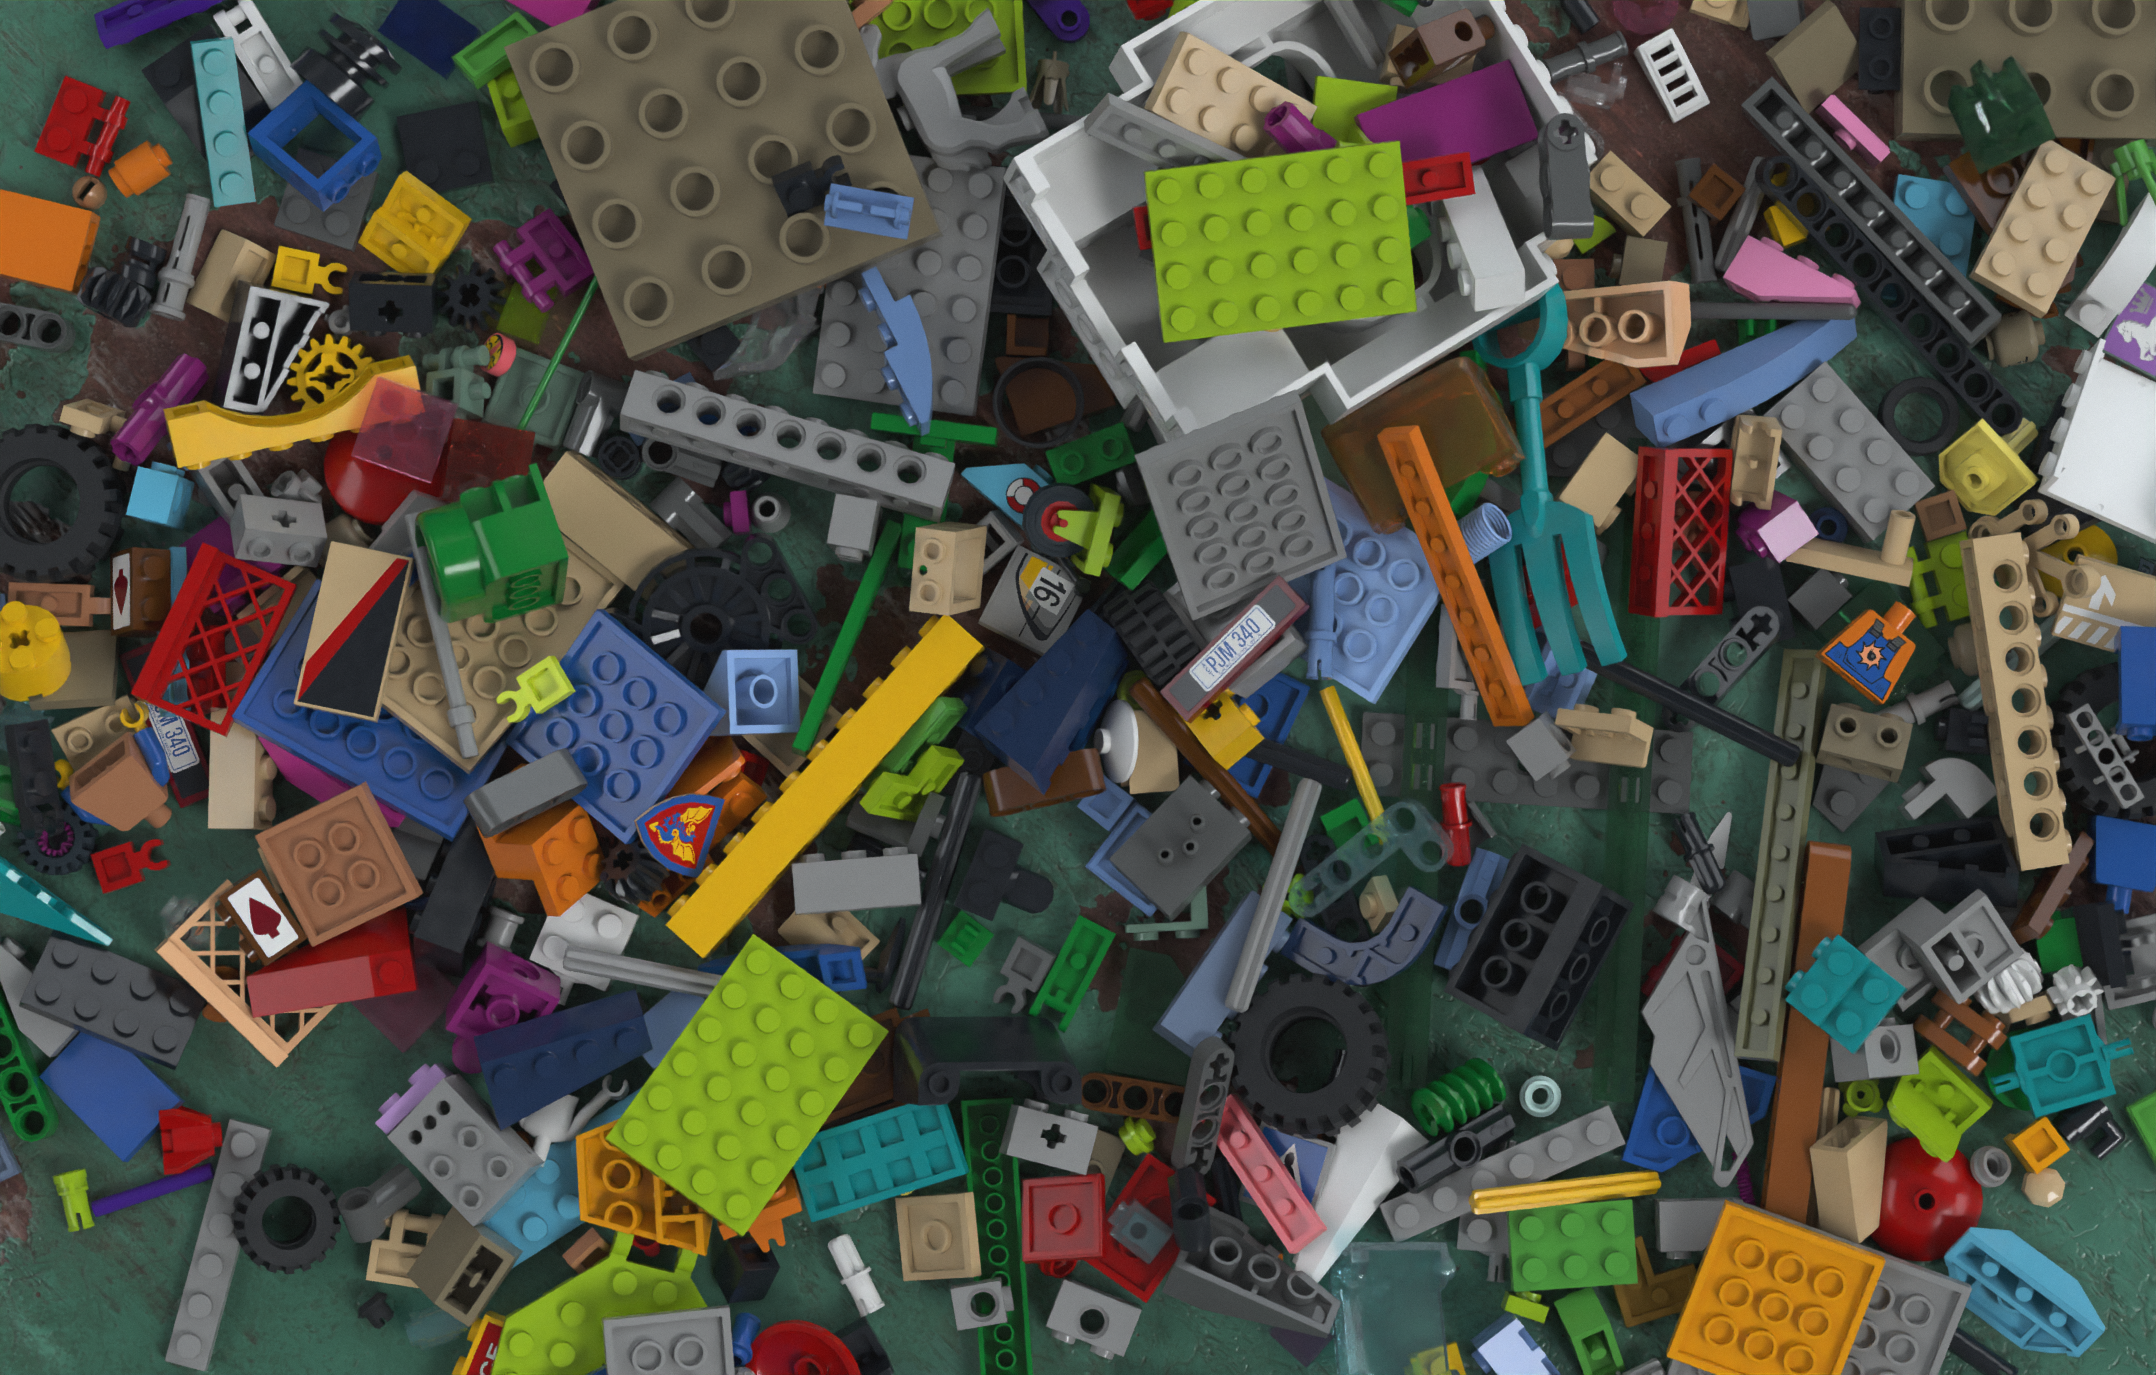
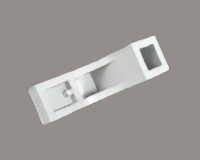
[2064,192,2156,338]

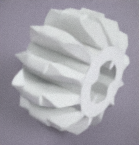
[1973,948,2044,1014]

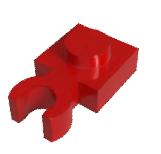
[91,839,171,894]

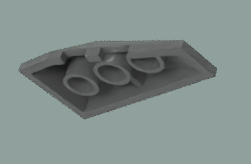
[1162,1206,1341,1339]

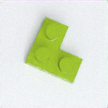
[859,745,965,822]

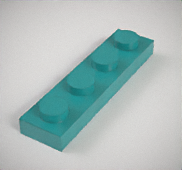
[190,36,256,207]

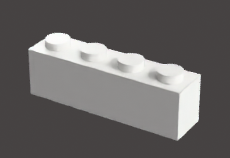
[1426,165,1525,312]

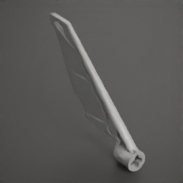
[1640,875,1754,1187]

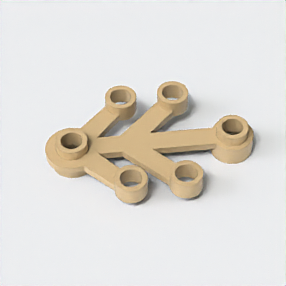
[1968,499,2101,617]

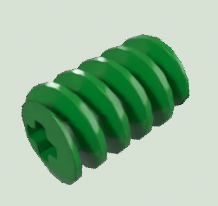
[1411,1057,1506,1137]

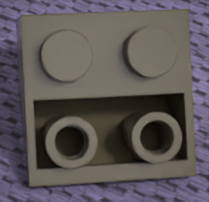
[407,1206,523,1327]

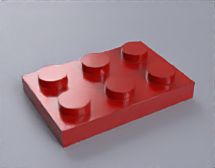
[1084,1153,1217,1303]

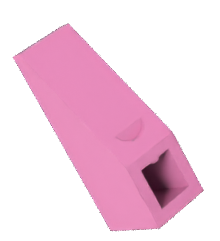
[1723,235,1861,309]

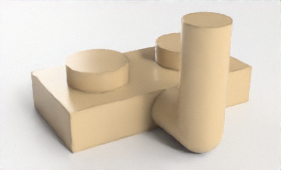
[59,399,131,471]

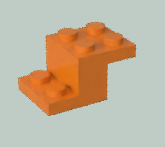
[475,763,605,917]

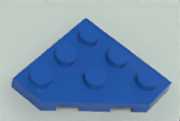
[1620,1056,1777,1172]

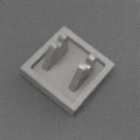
[2101,913,2156,1010]

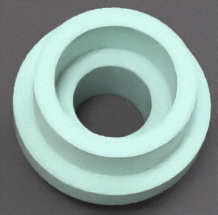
[1519,1075,1561,1117]

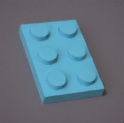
[1881,174,1975,300]

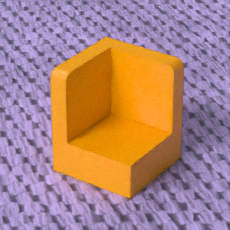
[2003,1116,2070,1174]

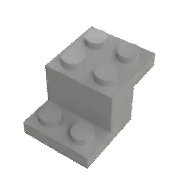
[1857,889,2024,1011]

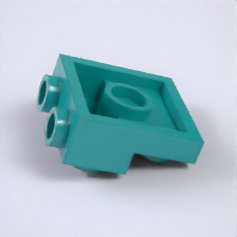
[1785,935,1907,1055]

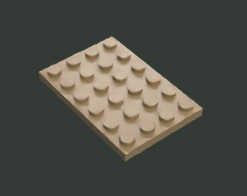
[381,533,626,775]

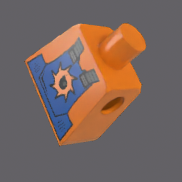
[1815,601,1916,706]

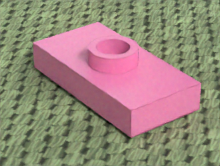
[1815,94,1890,169]

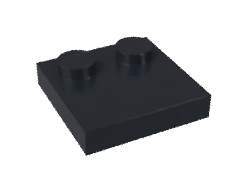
[397,100,495,194]

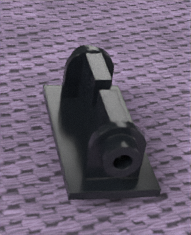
[1858,7,1901,94]

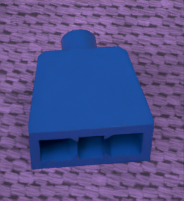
[2087,815,2156,914]

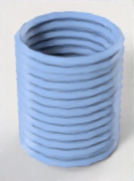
[1457,503,1512,564]

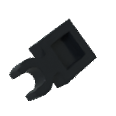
[771,155,852,218]

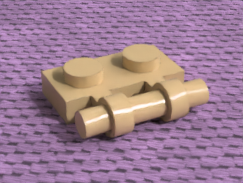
[366,1208,446,1288]

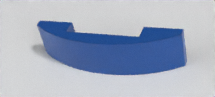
[697,944,867,1000]

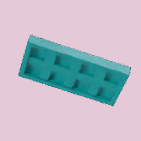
[793,1104,970,1223]

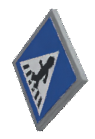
[1238,1121,1337,1211]

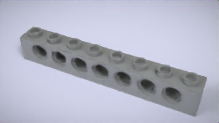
[620,370,956,523]

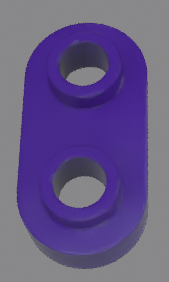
[1025,0,1090,43]

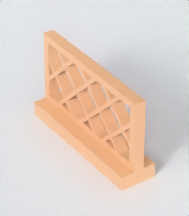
[154,879,337,1068]

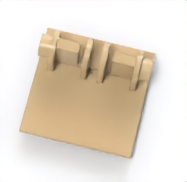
[51,694,140,772]

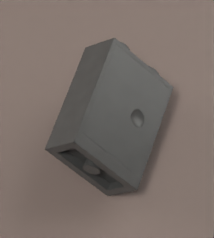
[1109,775,1252,922]

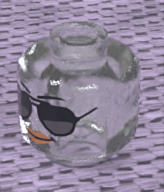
[159,892,223,951]

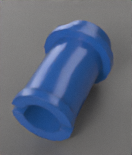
[731,1312,761,1367]

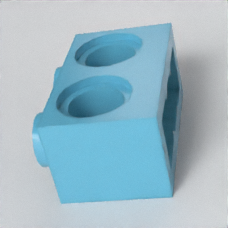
[126,461,195,530]

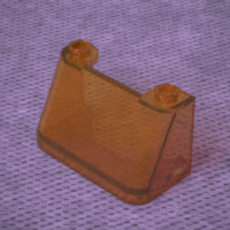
[1320,357,1526,535]

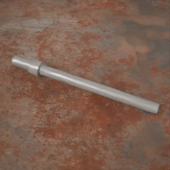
[404,512,479,759]

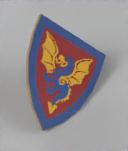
[634,793,725,878]

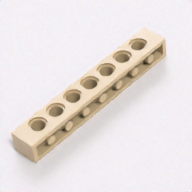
[1959,532,2072,871]

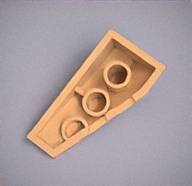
[1518,281,1691,368]

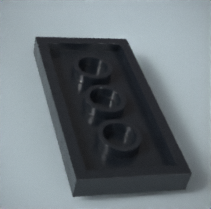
[19,929,206,1070]

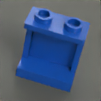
[2114,626,2156,741]

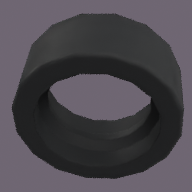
[1877,376,1960,457]

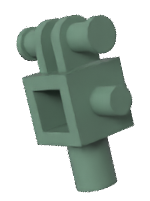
[421,345,491,448]

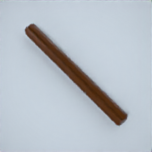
[1129,677,1300,863]

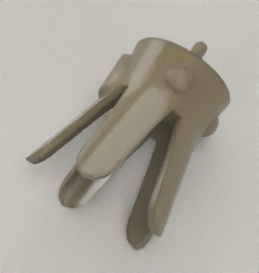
[1029,51,1070,114]

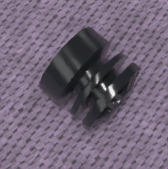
[290,12,402,122]

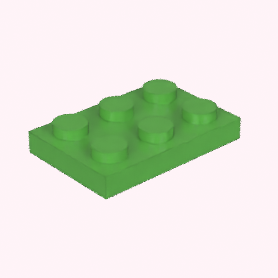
[1506,1199,1638,1292]

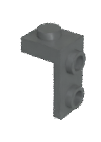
[845,791,947,857]

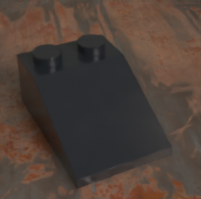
[141,24,271,162]
[990,188,1053,315]

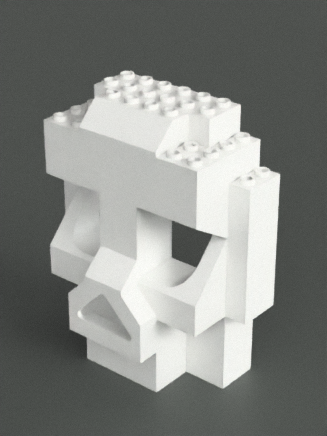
[1003,0,1597,442]

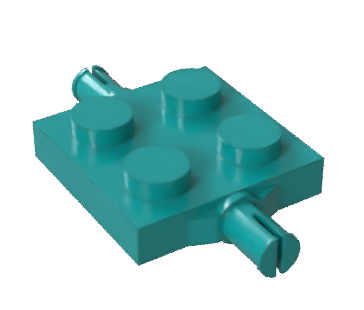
[1991,1014,2134,1118]

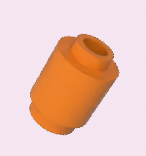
[108,140,173,198]

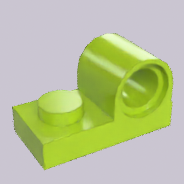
[487,66,540,148]

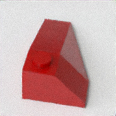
[246,908,419,1018]

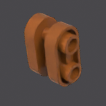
[1913,989,2007,1077]

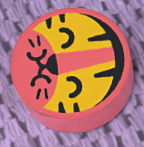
[480,333,516,377]

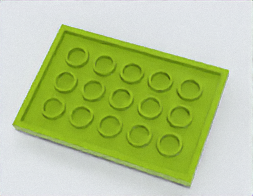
[1143,140,1417,343]
[605,934,889,1237]

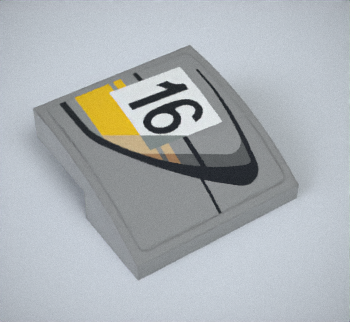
[978,545,1091,656]

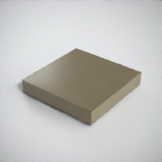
[1765,0,1859,114]
[29,629,120,711]

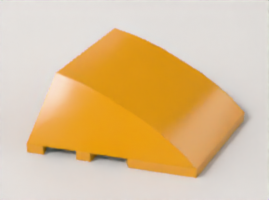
[575,1118,713,1256]

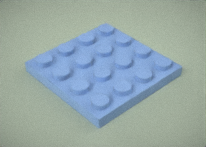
[1288,477,1442,704]

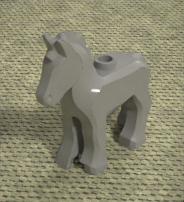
[859,8,1050,171]

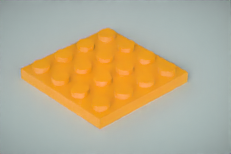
[1666,1200,1886,1375]

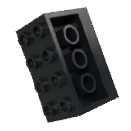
[1444,843,1635,1051]

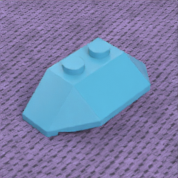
[1944,1227,2105,1358]

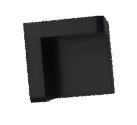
[713,1237,780,1304]

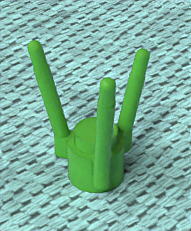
[2109,139,2156,227]

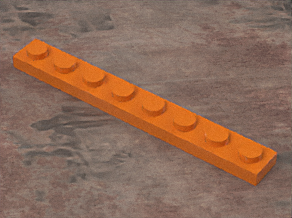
[1377,425,1535,727]

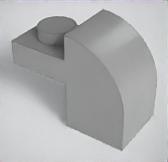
[1897,758,1997,820]

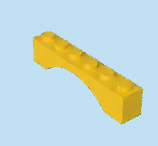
[163,355,425,470]

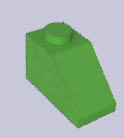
[1553,1287,1626,1375]

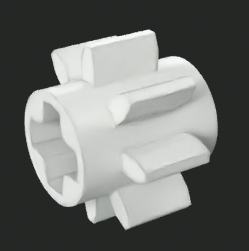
[2047,964,2104,1017]

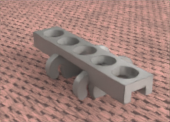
[2066,703,2145,809]

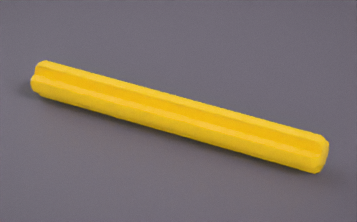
[1468,1169,1661,1215]

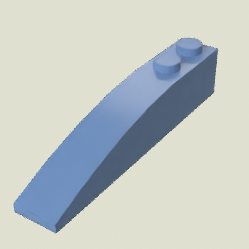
[1630,318,1857,448]

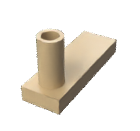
[1785,510,1916,587]

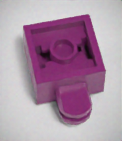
[445,941,560,1074]

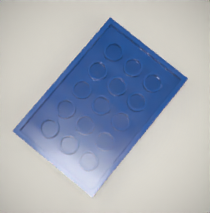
[232,579,518,842]

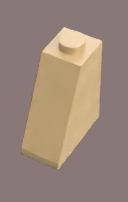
[1810,1115,1888,1244]

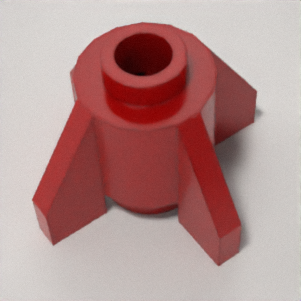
[159,1105,223,1175]

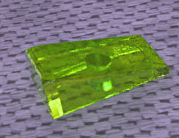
[496,258,558,346]

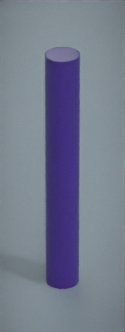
[91,1162,215,1217]

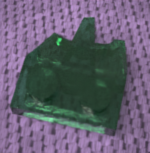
[1947,55,2056,174]

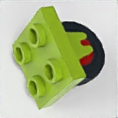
[1022,482,1124,577]

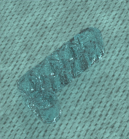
[1288,798,1454,917]

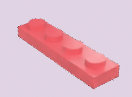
[1201,1094,1327,1254]

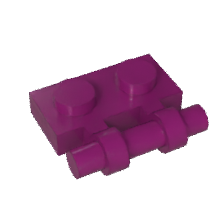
[493,208,595,313]

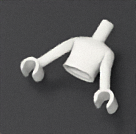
[518,1075,629,1167]

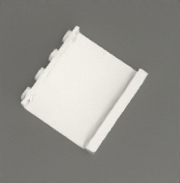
[2038,338,2156,544]

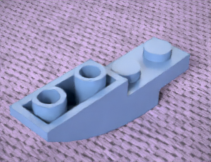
[858,266,933,436]

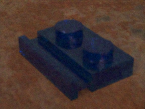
[378,0,481,80]

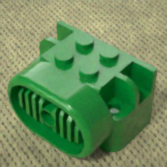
[415,463,569,623]

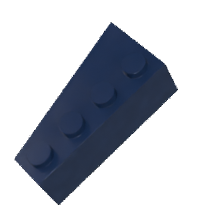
[974,609,1129,795]
[473,989,653,1131]

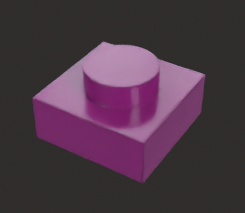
[723,490,752,536]

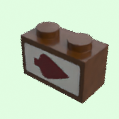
[110,547,171,638]
[214,868,307,966]

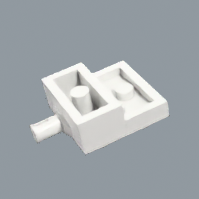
[529,893,639,1006]

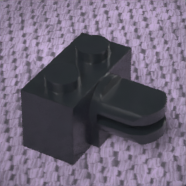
[954,829,1054,921]

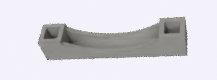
[1379,1105,1626,1244]

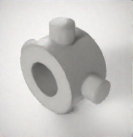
[324,305,358,341]

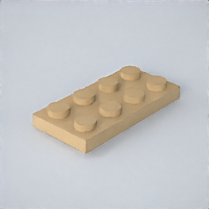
[1144,31,1317,158]
[1969,137,2116,319]

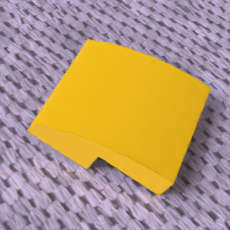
[358,170,472,274]

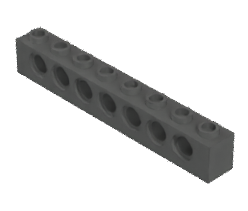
[1741,77,2002,350]

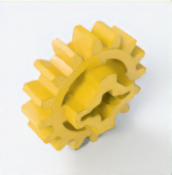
[287,334,375,411]

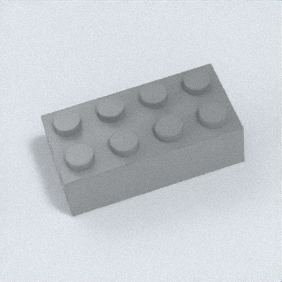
[1761,361,1935,544]

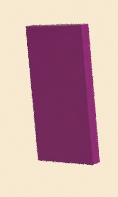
[1354,59,1538,164]

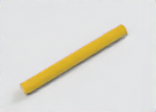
[1319,686,1395,845]

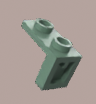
[1125,886,1209,941]

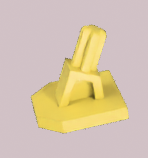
[1938,418,2039,516]

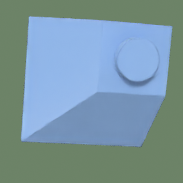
[703,649,800,736]

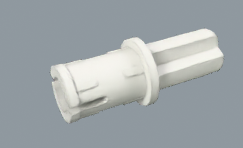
[828,1234,885,1317]

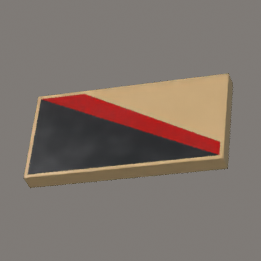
[294,541,415,723]

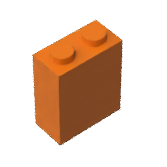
[0,189,101,296]

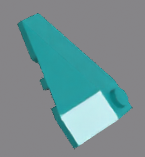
[0,855,113,946]

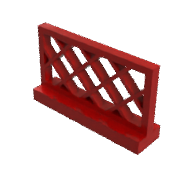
[1628,446,1733,617]
[131,542,298,738]

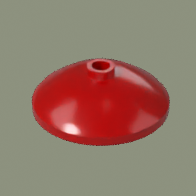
[324,415,449,526]
[1870,1136,1983,1261]
[745,1320,861,1375]

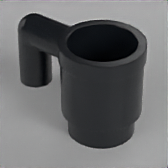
[2050,1099,2125,1161]

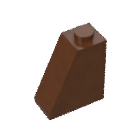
[995,356,1116,440]

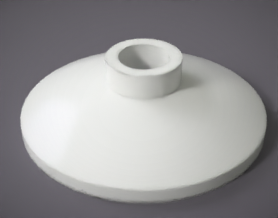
[1094,700,1139,783]

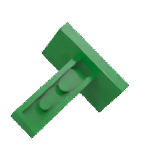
[870,412,999,571]

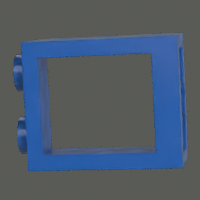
[248,80,382,212]

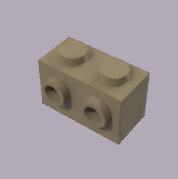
[1816,703,1913,783]

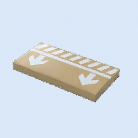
[2050,554,2156,653]

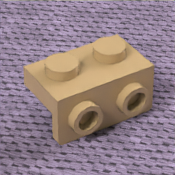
[1555,704,1654,768]

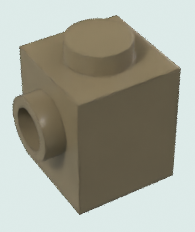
[1609,236,1668,286]

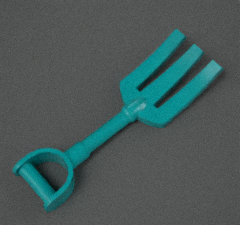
[1472,283,1627,686]

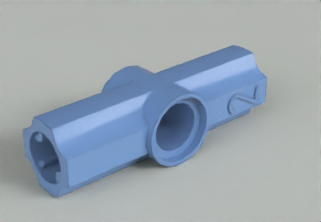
[1432,847,1510,970]

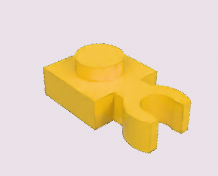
[271,246,347,295]

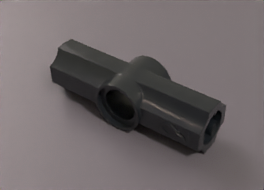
[1396,1103,1516,1194]

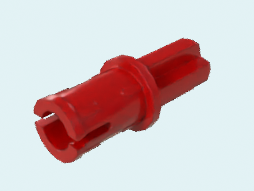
[1439,782,1473,867]

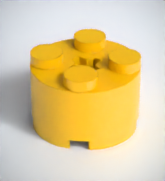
[0,601,71,702]

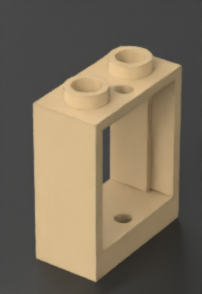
[909,521,987,616]

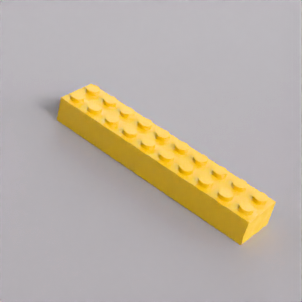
[666,614,985,958]

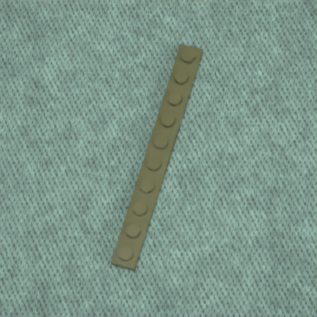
[1734,649,1827,1062]

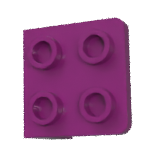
[179,516,290,616]

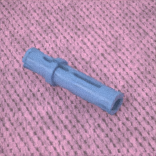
[1304,562,1337,680]

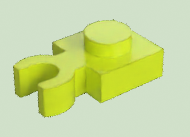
[496,656,576,723]

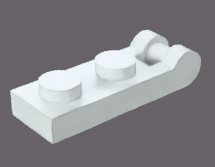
[213,0,303,111]

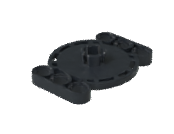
[605,532,818,691]

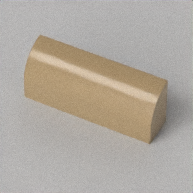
[543,450,699,601]

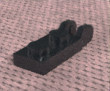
[4,719,65,840]

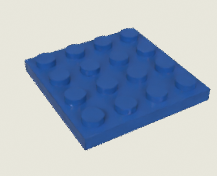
[504,609,727,844]

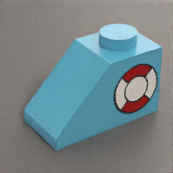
[961,463,1055,530]

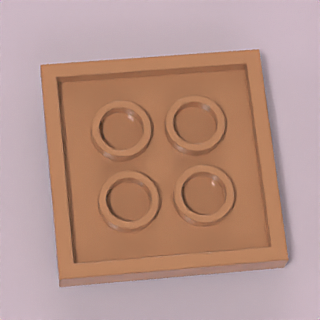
[255,781,423,947]

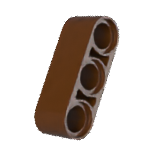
[982,748,1106,817]
[1081,1071,1185,1123]

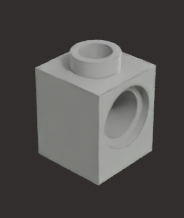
[1506,710,1576,781]
[950,1277,1014,1331]

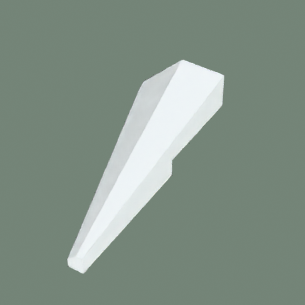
[1292,1103,1429,1283]

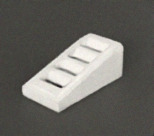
[1633,28,1710,124]

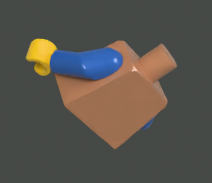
[54,701,172,831]

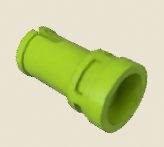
[52,1168,95,1232]

